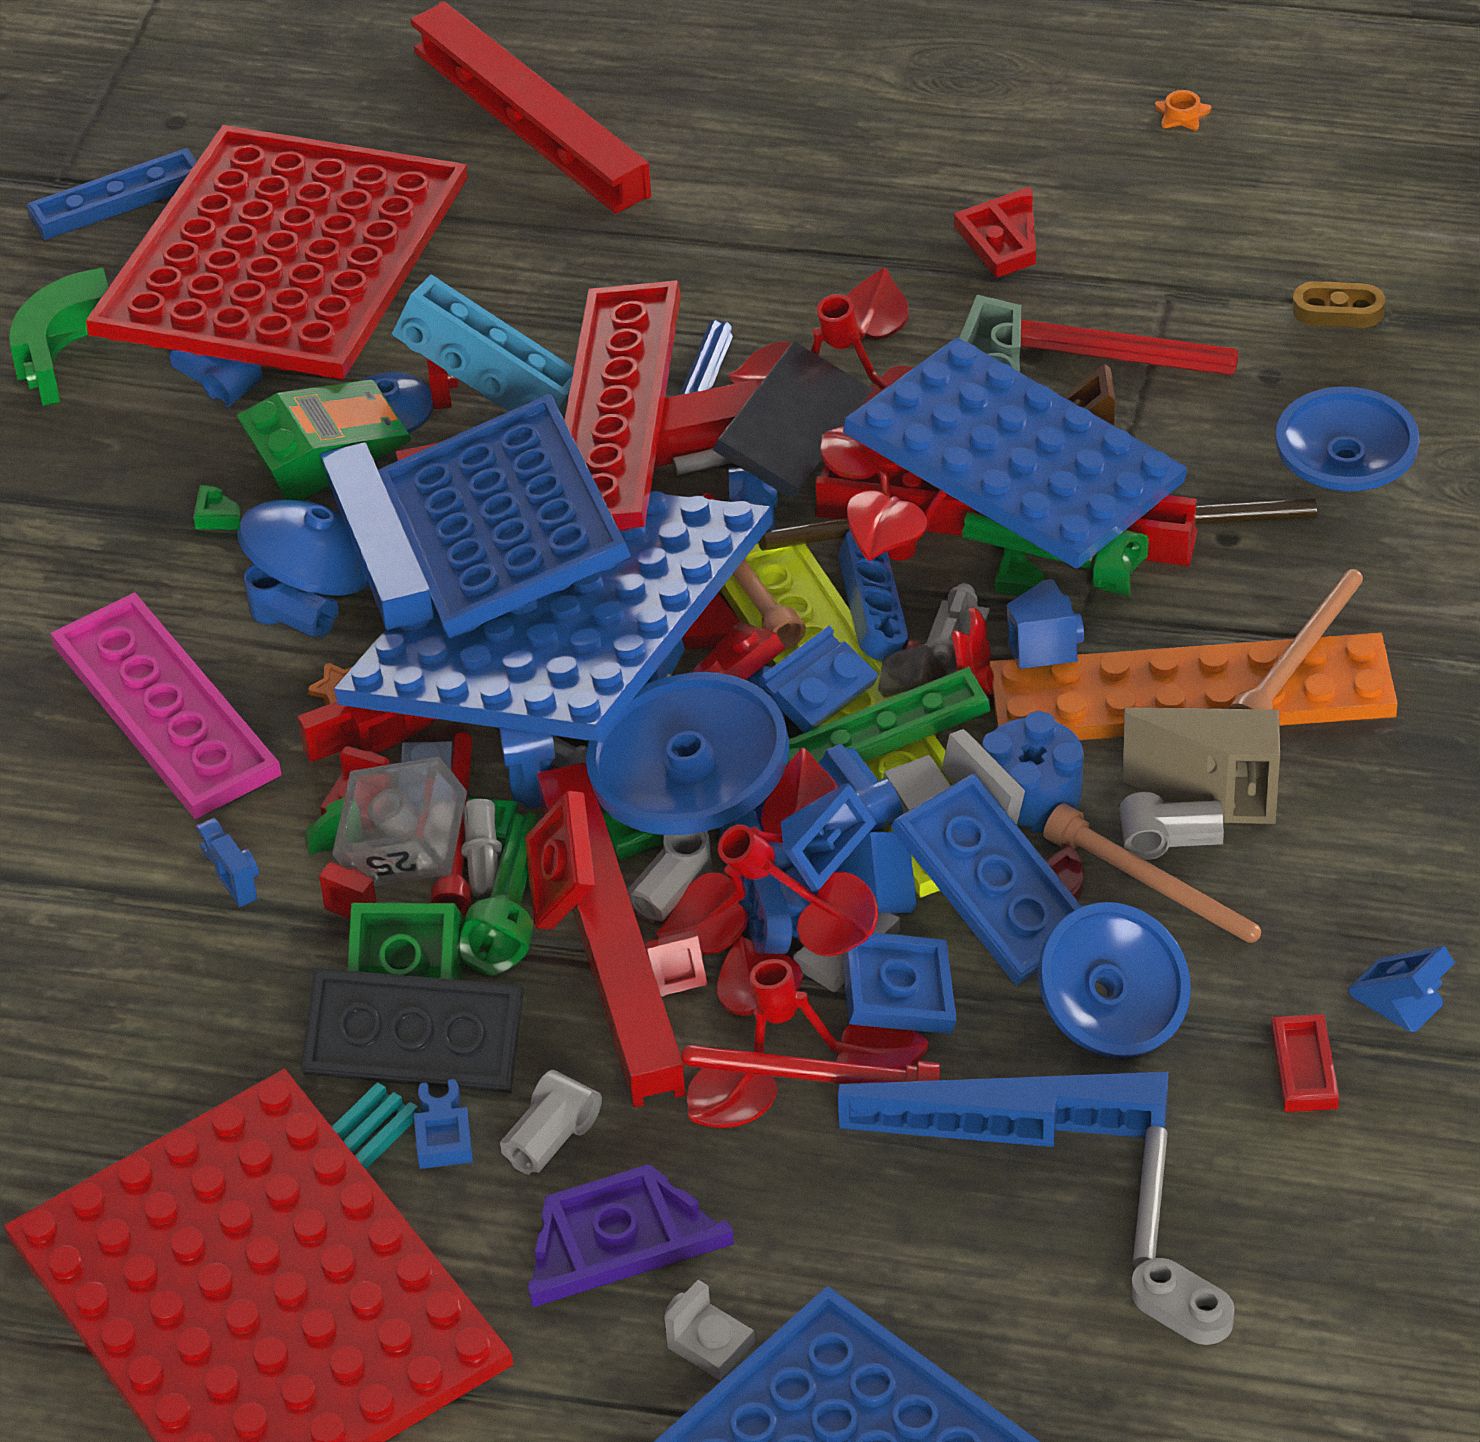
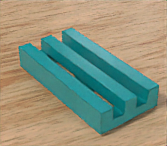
[332,1082,419,1169]

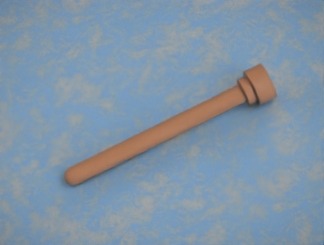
[732,559,806,650]
[1228,569,1363,710]
[1043,803,1261,943]

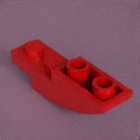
[298,702,437,763]

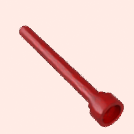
[430,732,473,917]
[681,1045,940,1084]

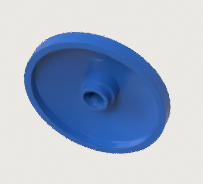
[586,672,790,835]

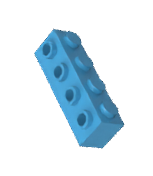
[391,274,574,417]

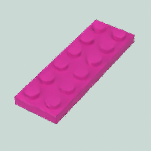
[50,592,282,819]

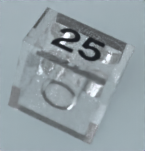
[332,757,467,886]

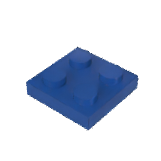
[841,933,957,1034]

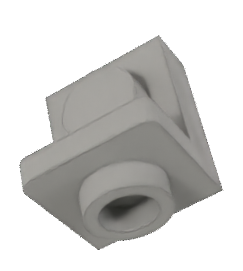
[664,1280,755,1381]

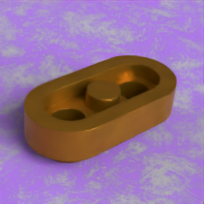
[1292,282,1385,328]

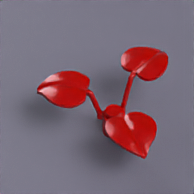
[729,267,913,405]
[820,427,968,561]
[656,748,878,957]
[687,936,929,1128]

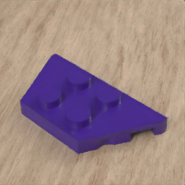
[528,1164,734,1307]

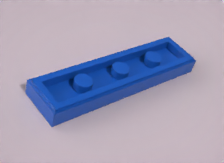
[26,148,197,240]

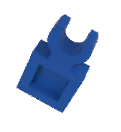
[196,818,259,908]
[414,1079,473,1169]

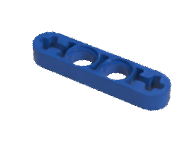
[838,531,908,662]
[719,809,792,954]

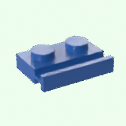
[757,626,879,733]

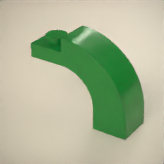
[9,267,109,406]

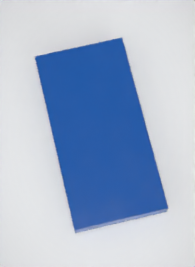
[891,773,1082,986]

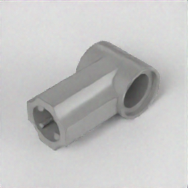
[1119,792,1224,860]
[627,831,713,924]
[500,1070,602,1175]

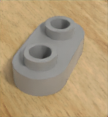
[1132,1258,1234,1345]

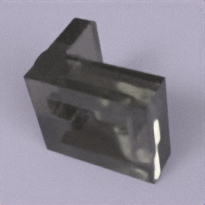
[878,644,949,697]

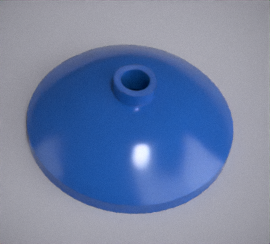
[1275,387,1419,492]
[237,500,369,595]
[1038,902,1191,1058]

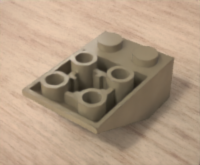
[1123,707,1280,824]

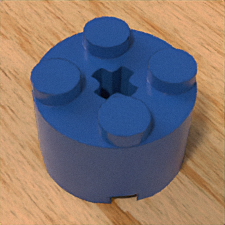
[983,711,1083,832]

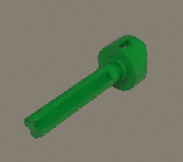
[962,512,1149,598]
[460,812,537,976]

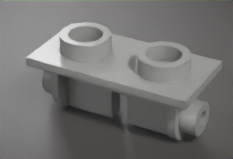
[918,583,989,676]

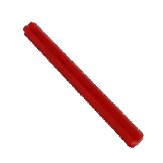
[1020,319,1239,376]

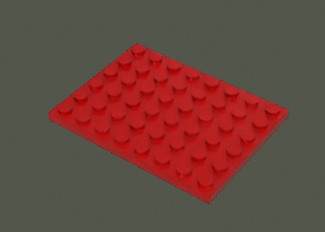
[86,125,468,379]
[4,1068,514,1442]

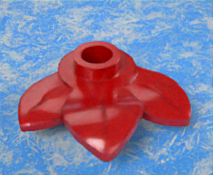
[951,607,995,700]

